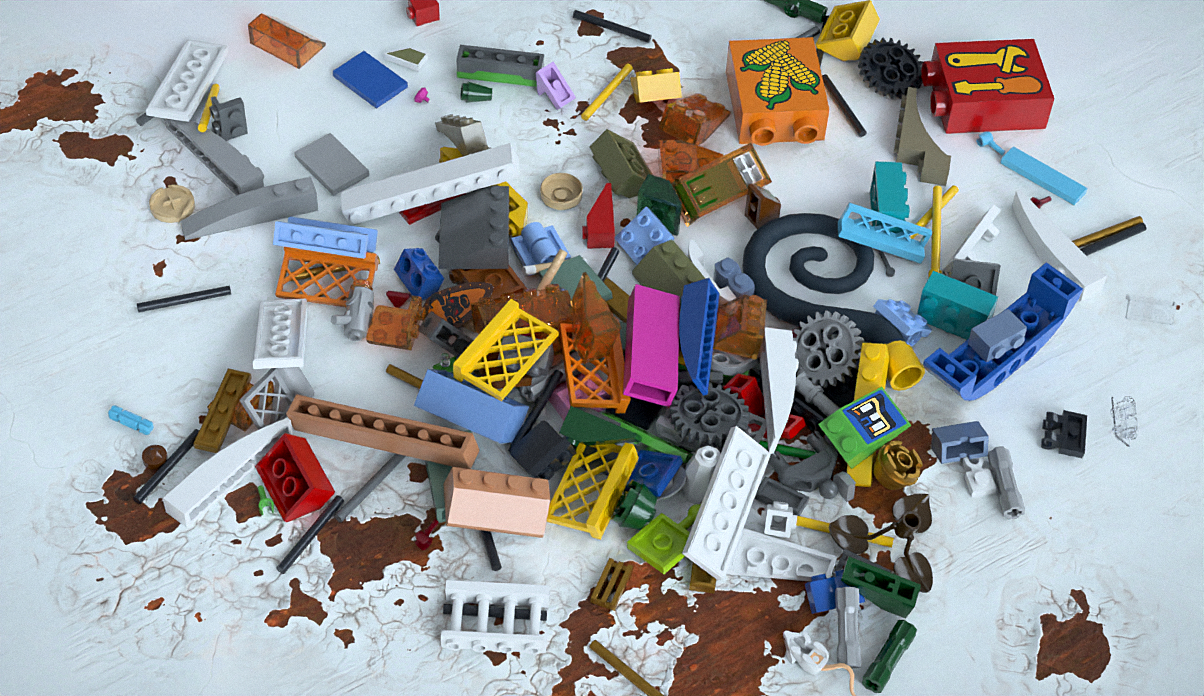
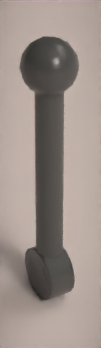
[877,249,895,277]

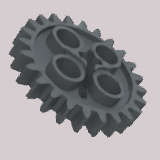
[669,383,750,447]

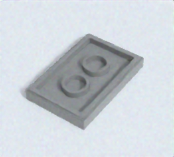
[294,133,369,196]

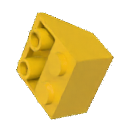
[630,68,682,103]

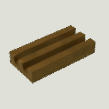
[591,558,633,611]

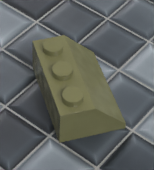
[589,129,660,198]
[632,239,706,312]

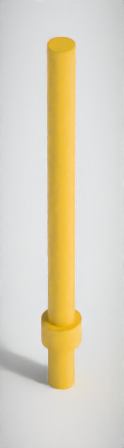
[928,186,942,279]

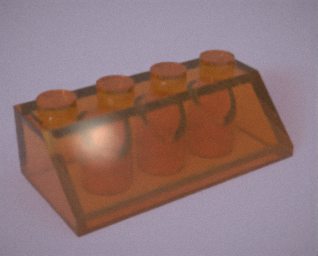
[471,284,579,334]

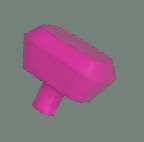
[414,87,430,103]

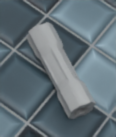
[519,352,587,402]
[988,446,1025,519]
[835,587,861,669]

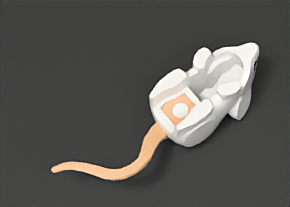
[783,631,856,696]

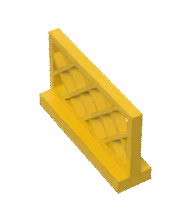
[453,299,559,402]
[547,442,639,540]

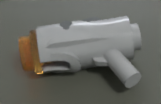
[331,279,374,341]

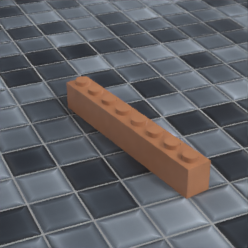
[286,394,479,469]

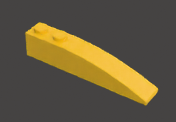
[847,343,889,487]

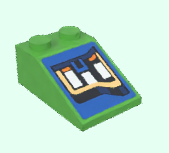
[819,387,911,469]

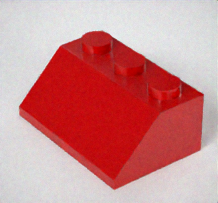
[255,433,335,522]

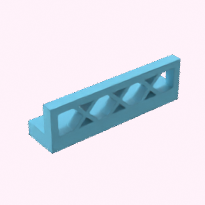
[838,203,932,264]

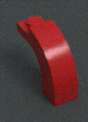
[723,373,806,440]

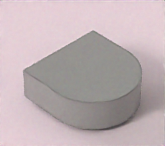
[833,471,856,502]

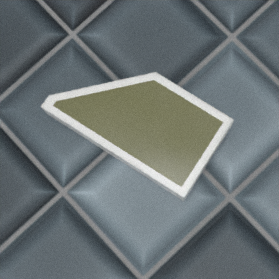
[384,47,429,72]

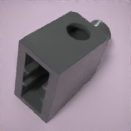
[418,311,474,358]

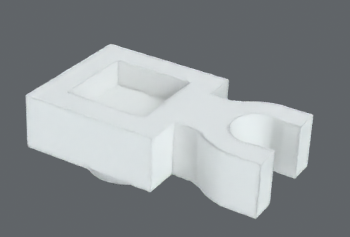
[962,457,997,497]

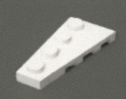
[726,528,837,581]

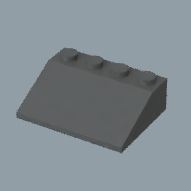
[438,186,509,269]

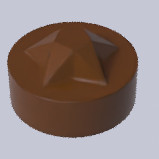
[142,445,168,470]

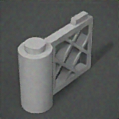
[240,367,314,430]

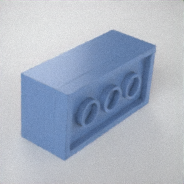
[414,369,529,443]

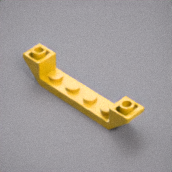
[439,147,528,237]

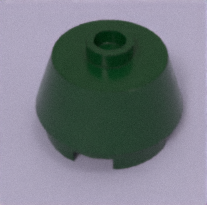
[611,480,657,530]

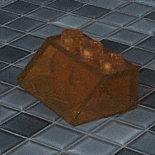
[248,13,326,69]
[713,294,767,360]

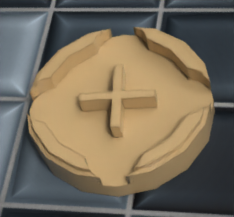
[149,185,195,223]

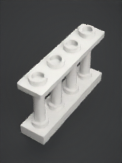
[441,580,550,655]

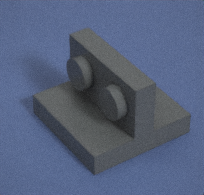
[948,258,1001,296]

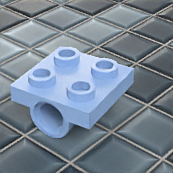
[615,206,675,265]
[511,222,571,276]
[873,299,932,346]

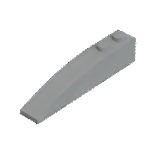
[164,118,264,196]
[180,177,318,240]

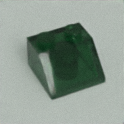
[636,174,682,236]

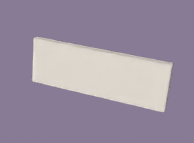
[146,40,228,122]
[253,299,307,369]
[682,426,771,580]

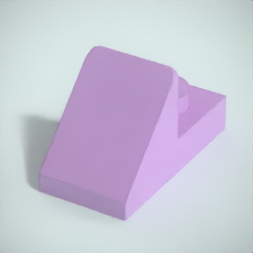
[536,62,576,110]

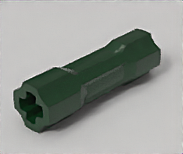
[861,620,917,693]

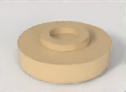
[540,173,583,210]

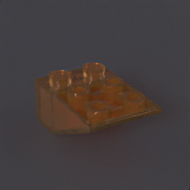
[658,93,731,147]
[571,272,621,364]

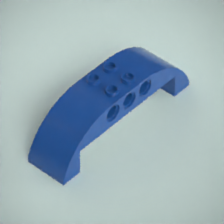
[923,262,1083,401]

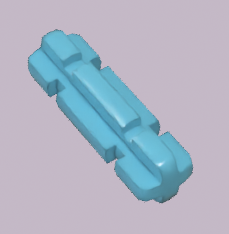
[108,405,154,435]

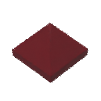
[386,290,413,310]

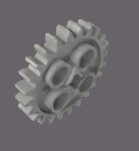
[793,311,864,388]

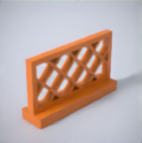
[275,246,379,307]
[559,320,631,413]

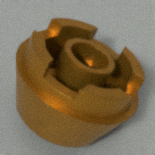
[873,441,923,490]

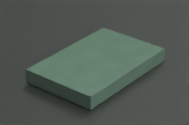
[539,255,613,316]

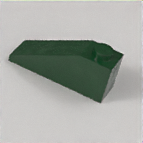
[559,406,643,447]
[841,556,921,619]

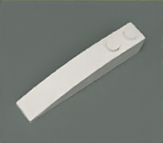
[1012,190,1107,301]
[758,327,799,453]
[163,418,293,528]

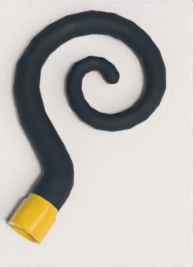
[742,213,925,391]

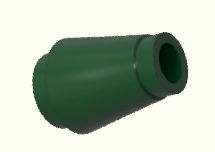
[460,81,492,103]

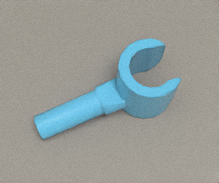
[976,131,1006,156]

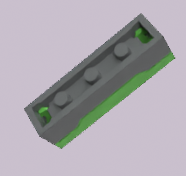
[456,44,544,87]

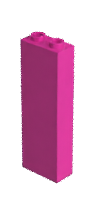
[623,284,680,407]

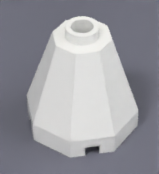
[681,446,720,504]

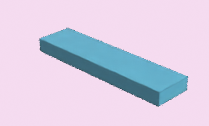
[1001,146,1087,205]

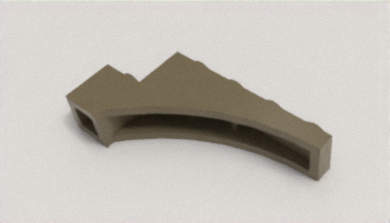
[893,87,951,186]
[435,114,491,156]

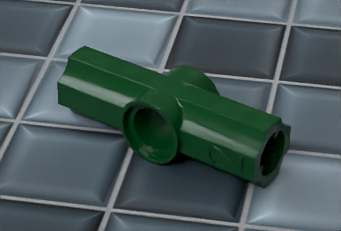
[764,0,828,24]

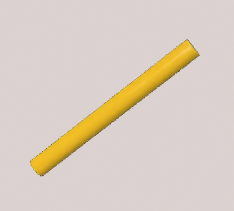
[581,64,633,121]
[198,84,220,132]
[910,185,959,239]
[796,516,894,548]

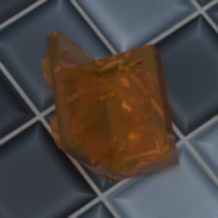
[366,295,425,351]

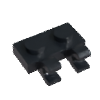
[1041,410,1087,459]

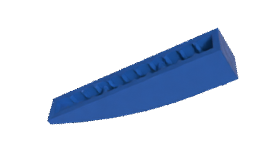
[679,278,720,396]

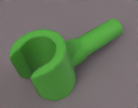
[258,485,274,515]

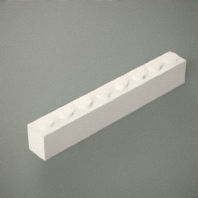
[341,143,520,225]

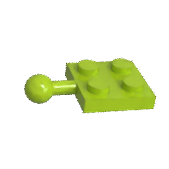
[627,504,701,574]

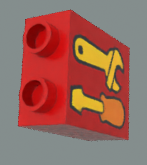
[921,39,1055,134]

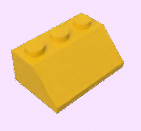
[815,0,880,61]

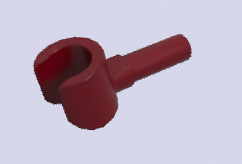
[1030,196,1051,209]
[415,519,439,551]

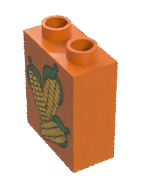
[726,37,830,146]

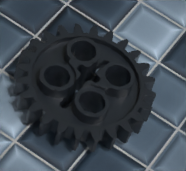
[858,37,923,99]

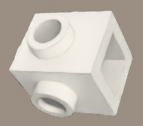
[760,501,797,539]

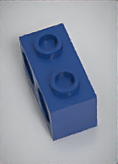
[394,248,445,300]

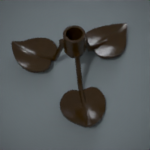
[829,494,933,593]

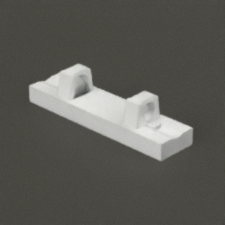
[942,205,1001,275]

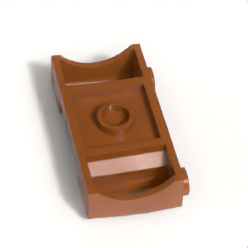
[448,266,538,326]

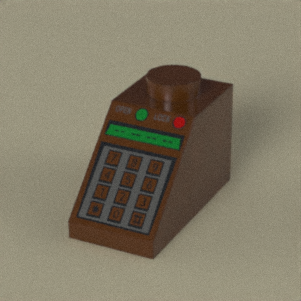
[744,183,781,229]

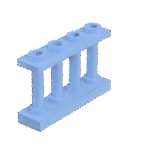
[273,216,378,259]

